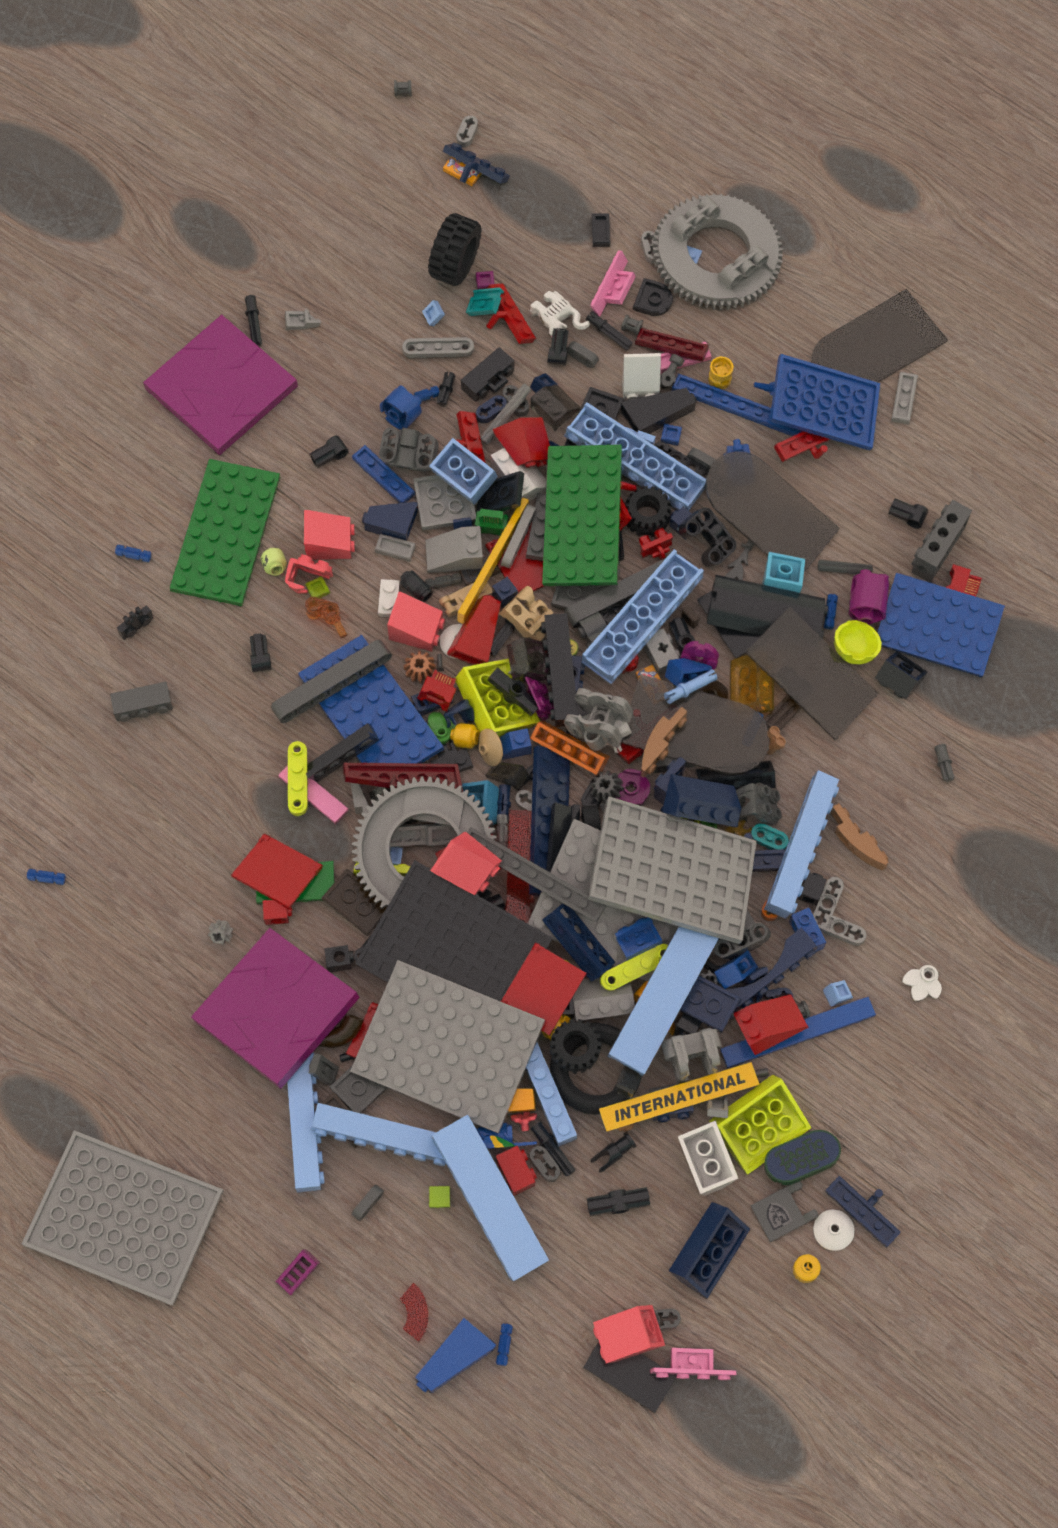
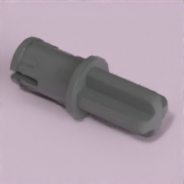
[934,744,954,782]

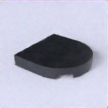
[633,278,673,316]

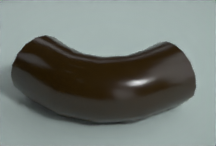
[319,1014,364,1048]

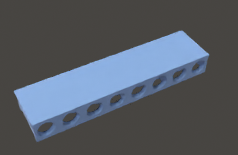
[564,402,707,511]
[581,549,704,684]
[607,927,719,1076]
[431,1115,549,1281]

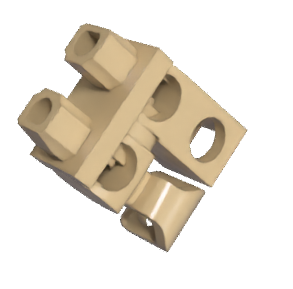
[499,586,554,643]

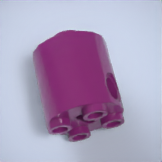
[848,569,889,625]

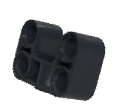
[679,507,737,567]

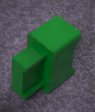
[475,509,508,536]

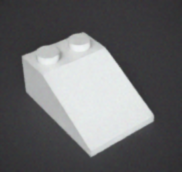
[622,353,661,401]

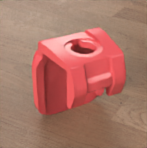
[285,554,333,594]

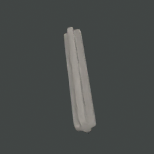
[480,384,531,444]

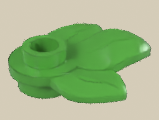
[427,712,456,744]

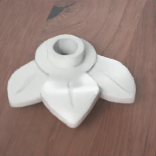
[902,965,942,1001]

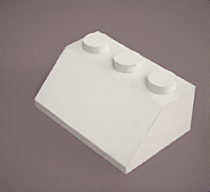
[491,448,547,501]
[678,1121,739,1196]

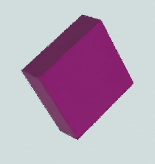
[476,271,495,290]

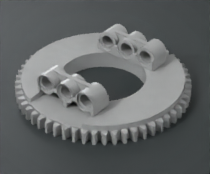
[652,193,783,310]
[352,777,497,909]

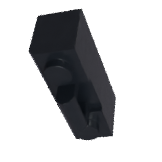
[461,347,515,402]

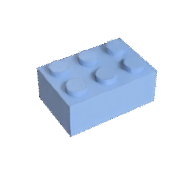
[429,438,498,505]

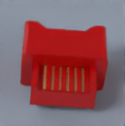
[946,564,982,597]
[418,670,456,711]

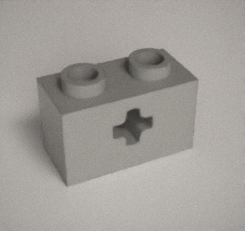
[644,628,681,675]

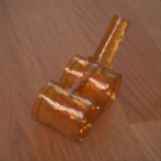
[305,597,347,638]

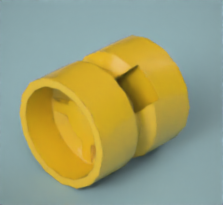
[708,356,734,389]

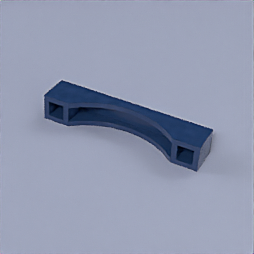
[726,927,818,1021]

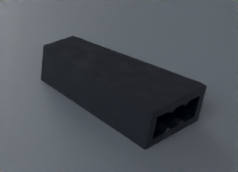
[620,388,697,434]

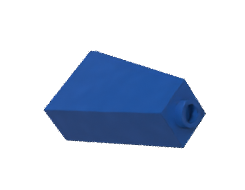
[415,1318,496,1393]

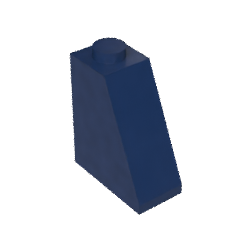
[362,502,418,541]

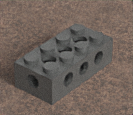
[911,500,972,583]

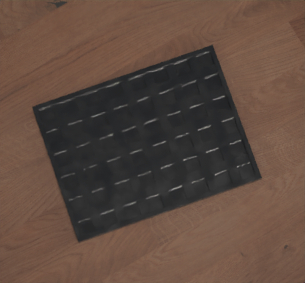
[355,860,553,1001]

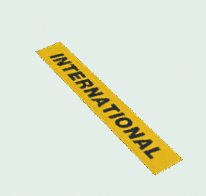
[599,1062,760,1132]

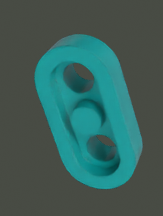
[751,823,789,850]

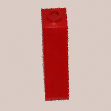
[447,595,501,665]

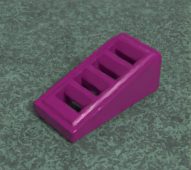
[275,1249,320,1295]

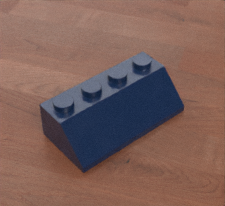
[662,774,741,827]
[669,1202,750,1298]

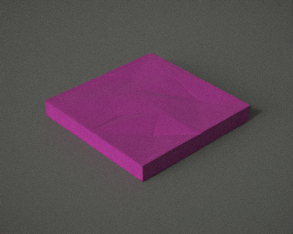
[143,314,298,456]
[191,928,360,1089]

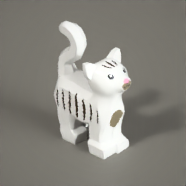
[530,291,590,338]

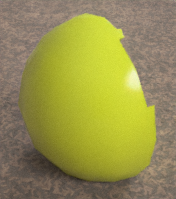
[834,620,882,664]

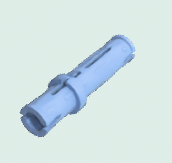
[664,669,717,704]

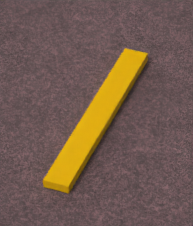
[457,497,529,624]

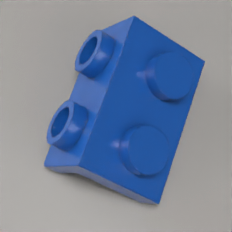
[615,917,663,961]

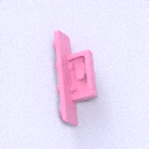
[591,250,636,317]
[650,1348,736,1380]

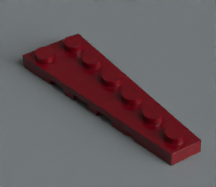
[343,762,463,792]

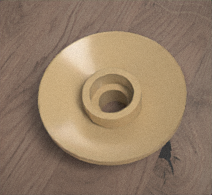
[478,728,503,766]

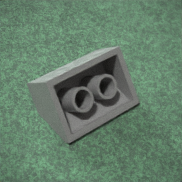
[573,976,635,1021]

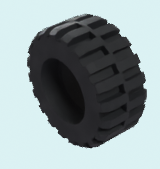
[428,213,482,286]

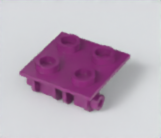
[525,677,553,721]

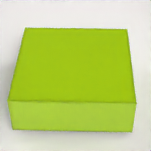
[305,576,330,601]
[429,1186,450,1208]

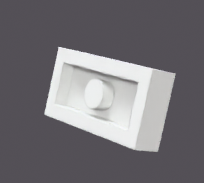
[378,579,400,617]

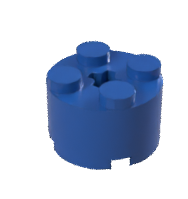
[380,385,422,430]

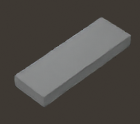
[891,372,918,425]

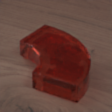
[400,1283,428,1342]

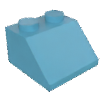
[762,552,805,593]

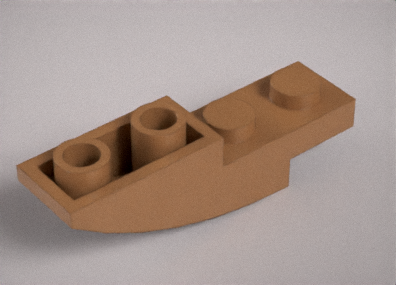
[641,707,687,778]
[831,803,888,871]

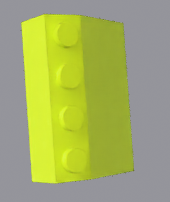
[455,658,540,738]
[709,1075,811,1175]

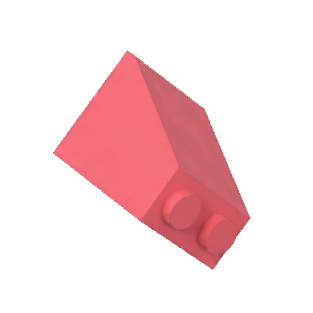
[304,510,355,560]
[387,592,445,652]
[430,831,502,895]
[593,1305,665,1363]

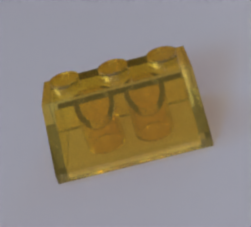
[730,651,774,715]

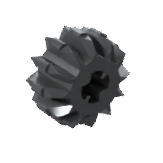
[591,770,624,804]

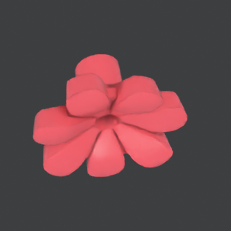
[510,1111,537,1131]

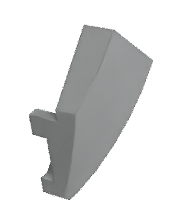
[284,309,321,330]

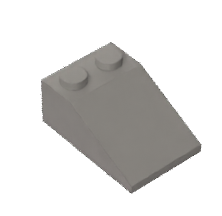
[425,526,483,573]

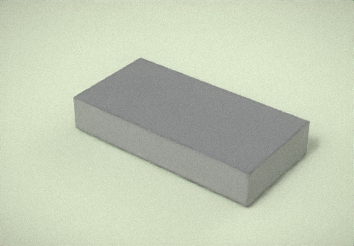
[375,534,416,562]
[707,1095,728,1118]

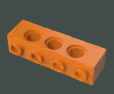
[530,721,610,775]

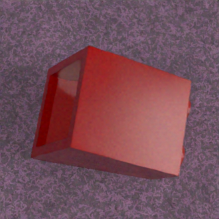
[493,417,550,468]

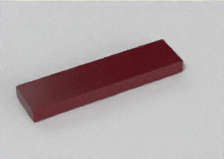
[635,328,709,362]

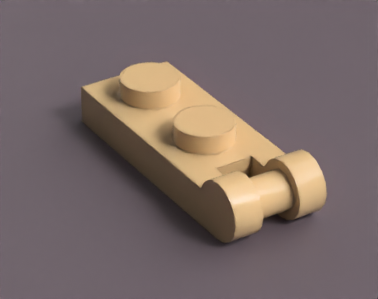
[439,582,492,617]

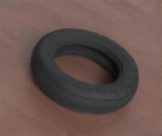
[550,1023,642,1115]

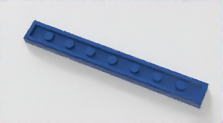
[671,373,803,436]
[720,997,876,1069]

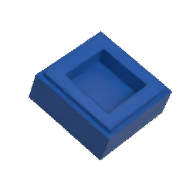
[661,424,682,446]

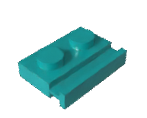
[466,287,504,316]

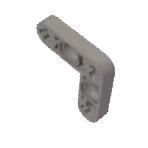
[813,877,866,946]

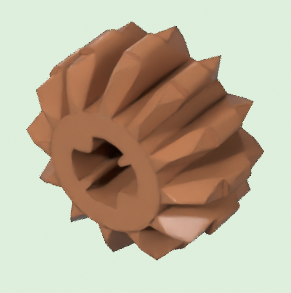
[404,650,436,684]

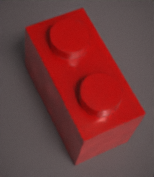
[496,1145,537,1196]

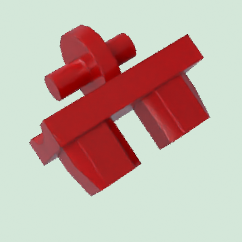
[639,528,673,560]

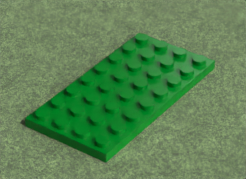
[542,445,622,586]
[169,459,280,606]

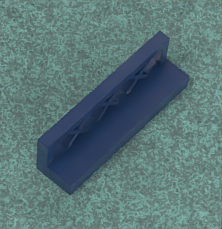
[542,903,615,982]

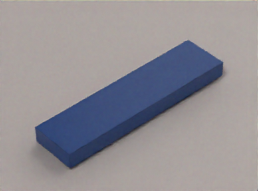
[352,445,415,503]

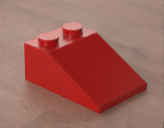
[734,994,809,1055]

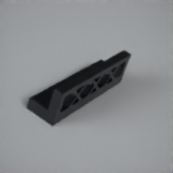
[306,723,379,782]
[695,761,776,790]

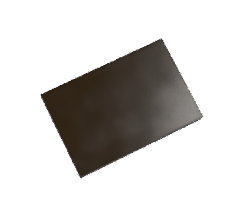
[321,869,388,936]

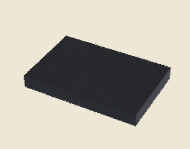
[476,471,525,515]

